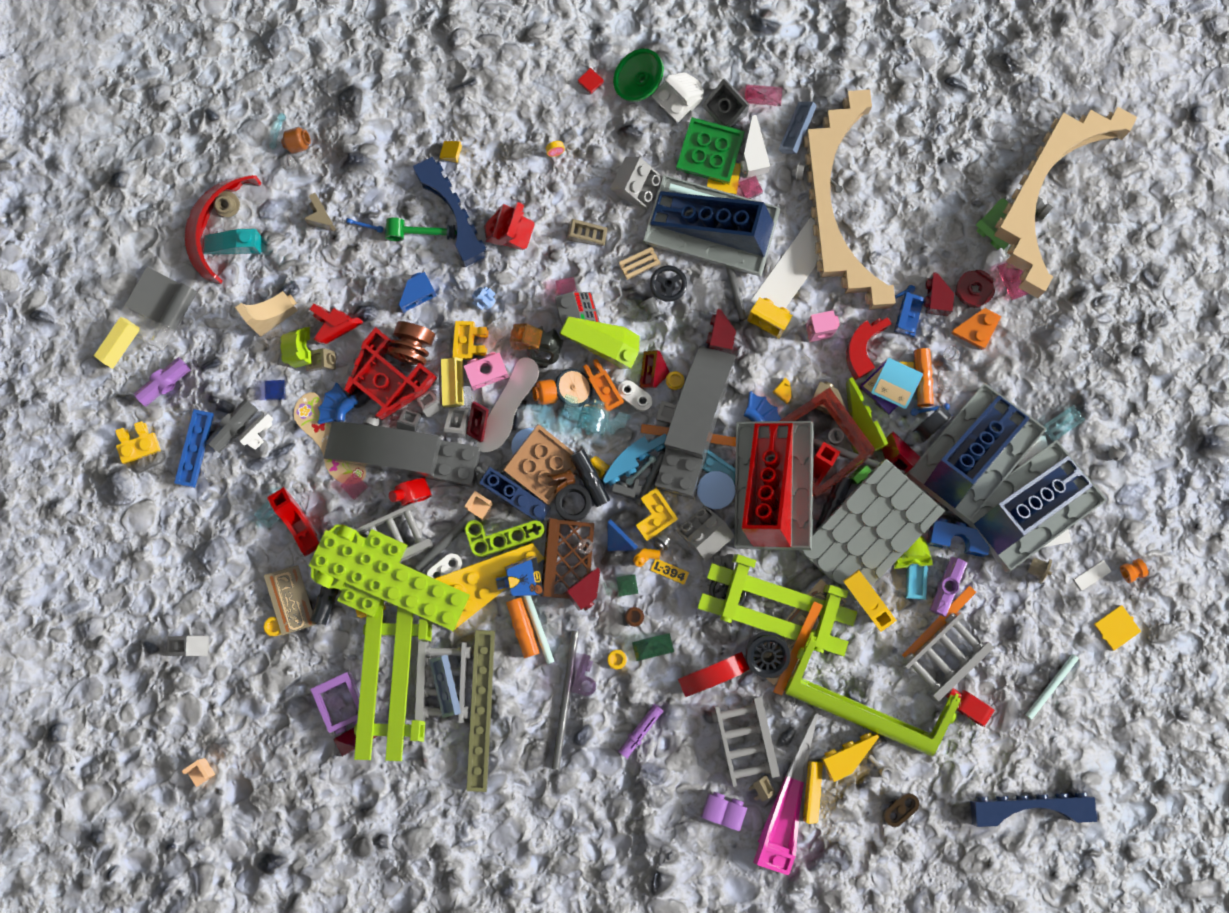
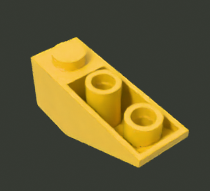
[843,570,897,632]
[821,732,879,782]

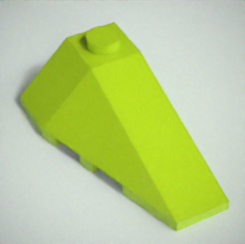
[559,316,640,369]
[846,377,888,456]

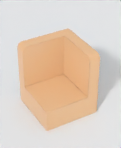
[464,491,493,520]
[181,758,215,787]

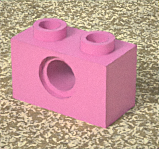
[805,310,839,342]
[464,352,509,391]

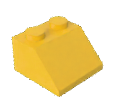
[747,297,793,339]

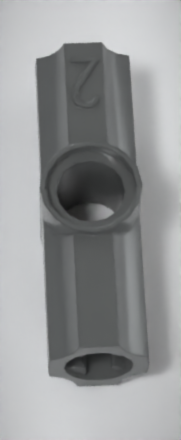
[206,399,258,453]

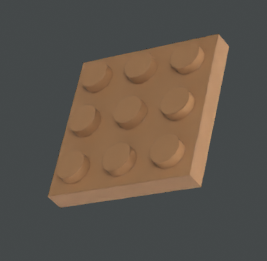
[502,424,576,505]

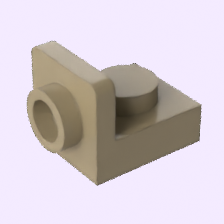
[306,348,336,372]

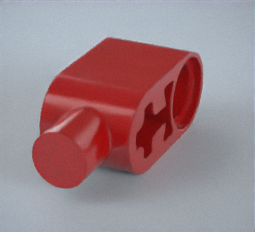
[389,478,432,506]
[946,688,995,727]

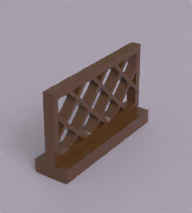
[541,518,595,599]

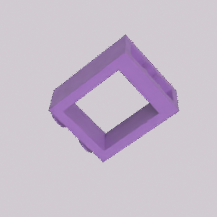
[310,672,360,735]

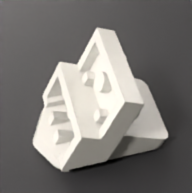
[652,73,704,123]

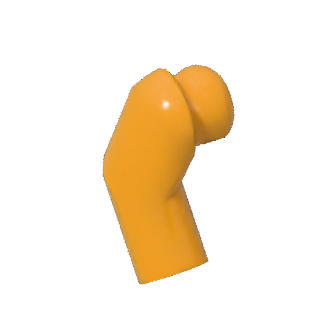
[633,548,660,567]

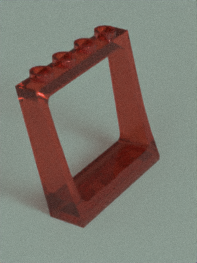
[779,387,875,499]

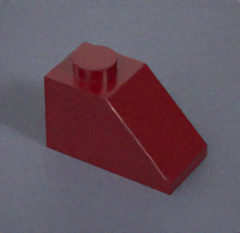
[565,567,600,611]

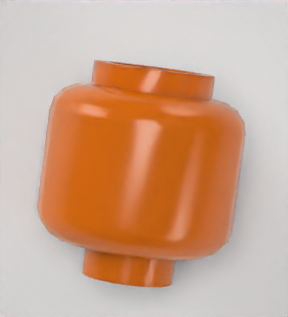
[532,379,559,405]

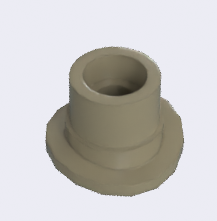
[213,191,240,217]
[1028,557,1053,584]

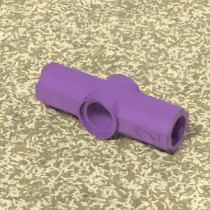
[134,357,190,407]
[929,556,967,617]

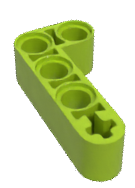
[465,520,545,558]

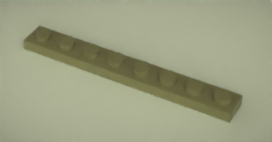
[467,630,495,792]

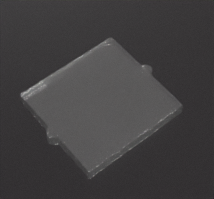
[690,277,725,313]

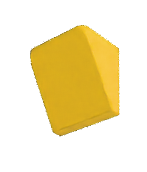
[439,141,462,163]
[590,456,610,480]

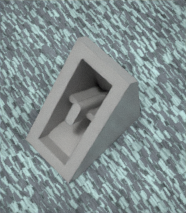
[444,407,469,438]

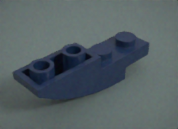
[479,466,551,523]

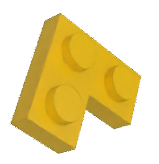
[635,487,678,541]

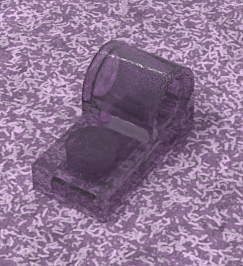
[571,653,596,696]

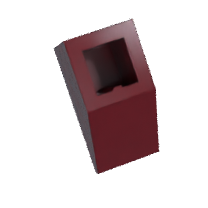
[924,272,954,316]
[706,309,736,354]
[882,431,921,475]

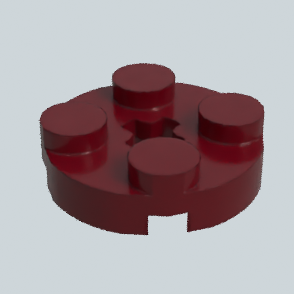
[955,270,995,308]

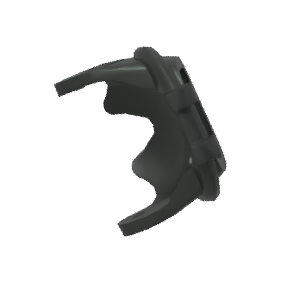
[527,326,563,368]

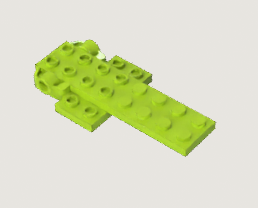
[309,524,470,631]

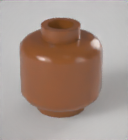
[281,127,311,154]

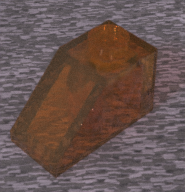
[510,323,543,350]

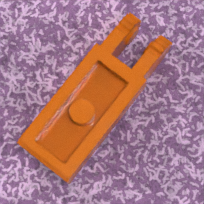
[583,359,624,412]

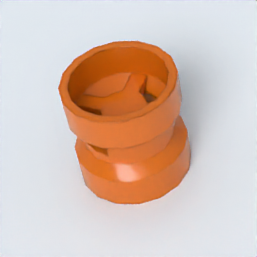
[1120,558,1148,583]

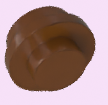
[625,607,644,627]

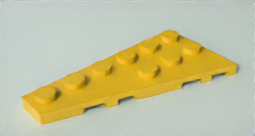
[434,543,544,629]

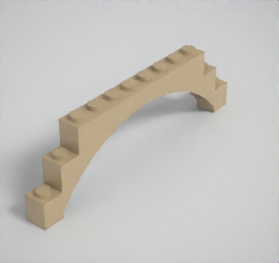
[803,89,896,310]
[994,107,1137,298]

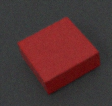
[578,68,604,94]

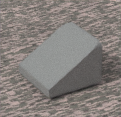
[416,389,443,418]

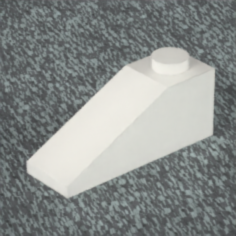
[740,115,770,178]

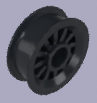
[912,403,955,443]
[745,631,790,678]

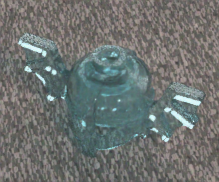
[563,394,631,437]

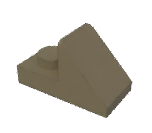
[304,192,336,231]

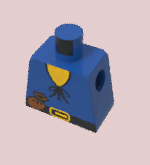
[495,556,543,596]

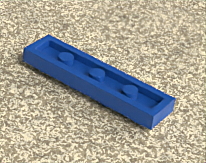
[174,409,214,488]

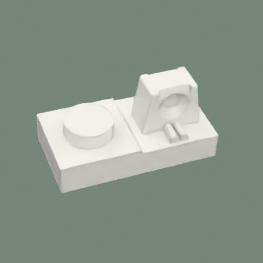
[238,411,273,449]

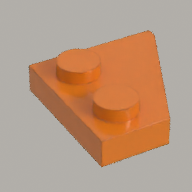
[951,308,1002,350]

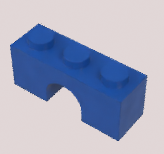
[927,518,990,557]

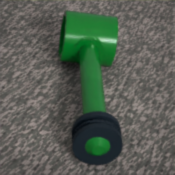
[385,217,457,241]

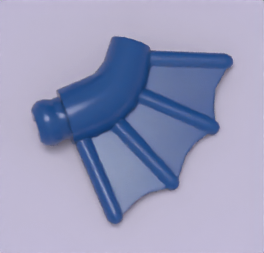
[317,383,359,424]
[743,391,784,422]

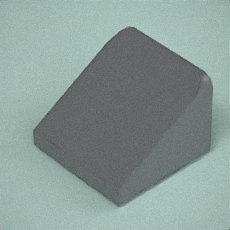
[397,408,422,432]

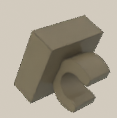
[749,775,775,802]

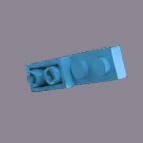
[603,434,667,486]

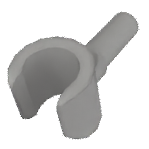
[868,755,893,780]

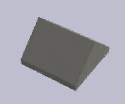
[702,78,749,128]

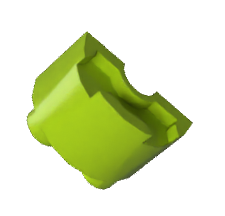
[280,327,311,368]
[893,536,933,569]

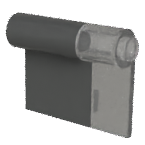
[113,267,197,353]

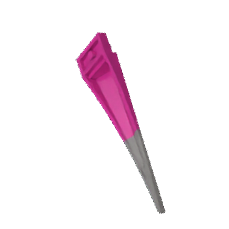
[753,712,818,875]

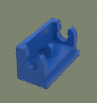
[894,292,924,337]

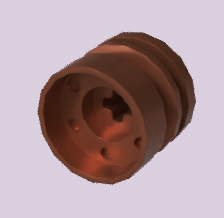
[387,321,435,366]

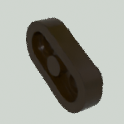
[883,793,919,827]

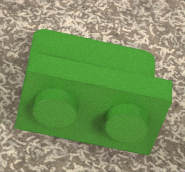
[976,198,1009,250]

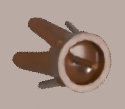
[547,469,577,494]

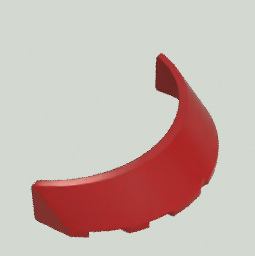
[185,175,261,284]

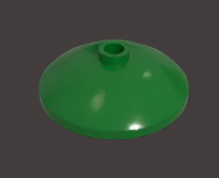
[613,48,664,102]

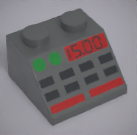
[555,292,600,338]

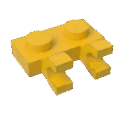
[452,321,489,360]
[115,421,161,464]

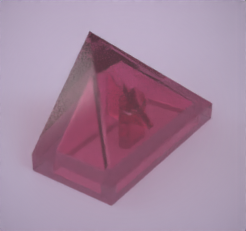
[745,84,782,106]
[997,262,1029,301]

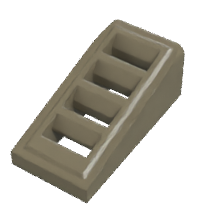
[566,219,608,246]

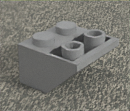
[610,157,663,209]
[676,505,734,562]

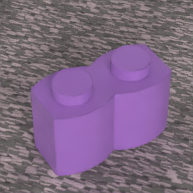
[701,791,747,831]

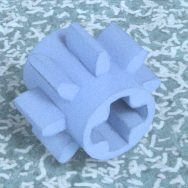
[472,286,495,310]

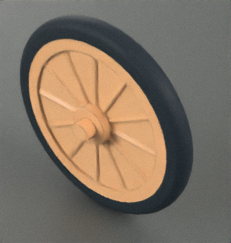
[555,368,592,408]

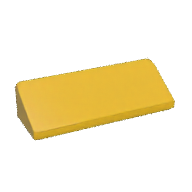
[803,761,823,824]

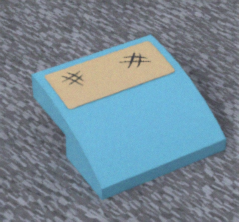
[871,357,923,409]

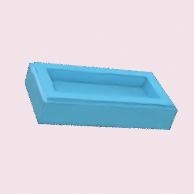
[905,564,928,600]

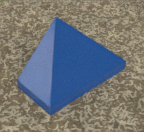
[608,519,638,551]

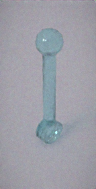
[269,113,286,149]

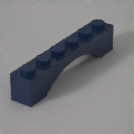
[413,156,487,267]
[970,792,1097,827]

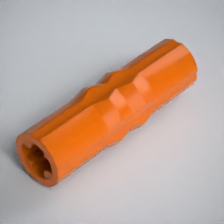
[914,348,934,407]
[506,597,540,658]

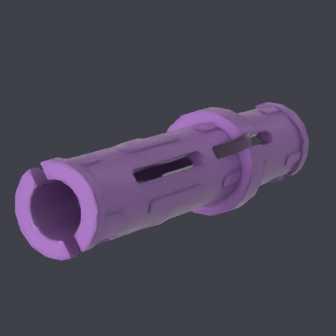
[618,704,664,759]

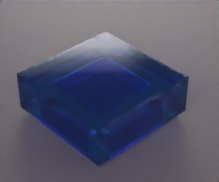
[265,380,286,401]

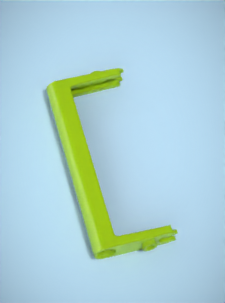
[785,632,961,757]

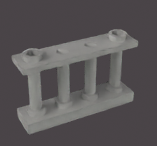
[352,503,434,562]
[901,613,995,702]
[415,641,471,723]
[711,696,780,787]

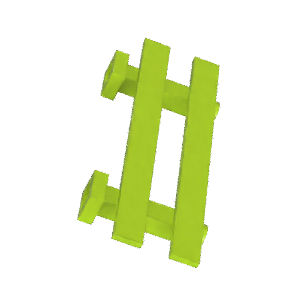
[697,554,857,656]
[354,600,433,761]

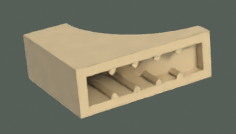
[235,291,298,337]

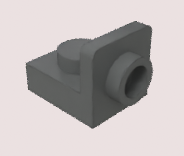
[612,478,642,500]

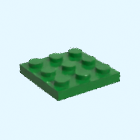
[676,117,745,185]

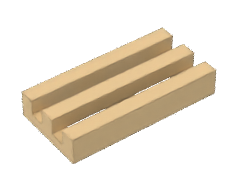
[619,247,660,280]

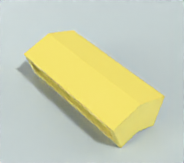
[94,317,140,369]
[441,357,464,408]

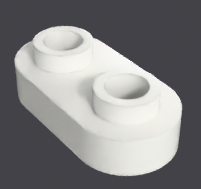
[618,381,652,412]
[427,553,462,578]

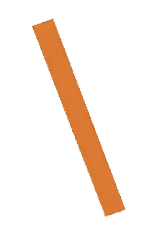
[640,424,736,447]
[902,585,976,658]
[773,602,823,696]

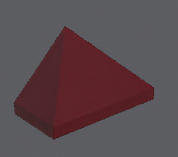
[639,350,670,389]
[466,401,489,443]
[333,727,378,757]

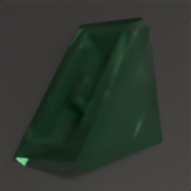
[632,633,674,661]

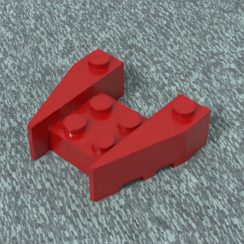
[344,327,437,420]

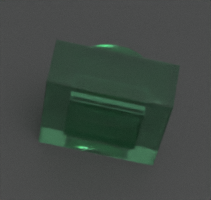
[616,574,639,597]

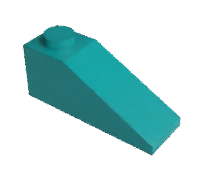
[204,229,261,255]

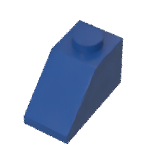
[399,272,437,313]

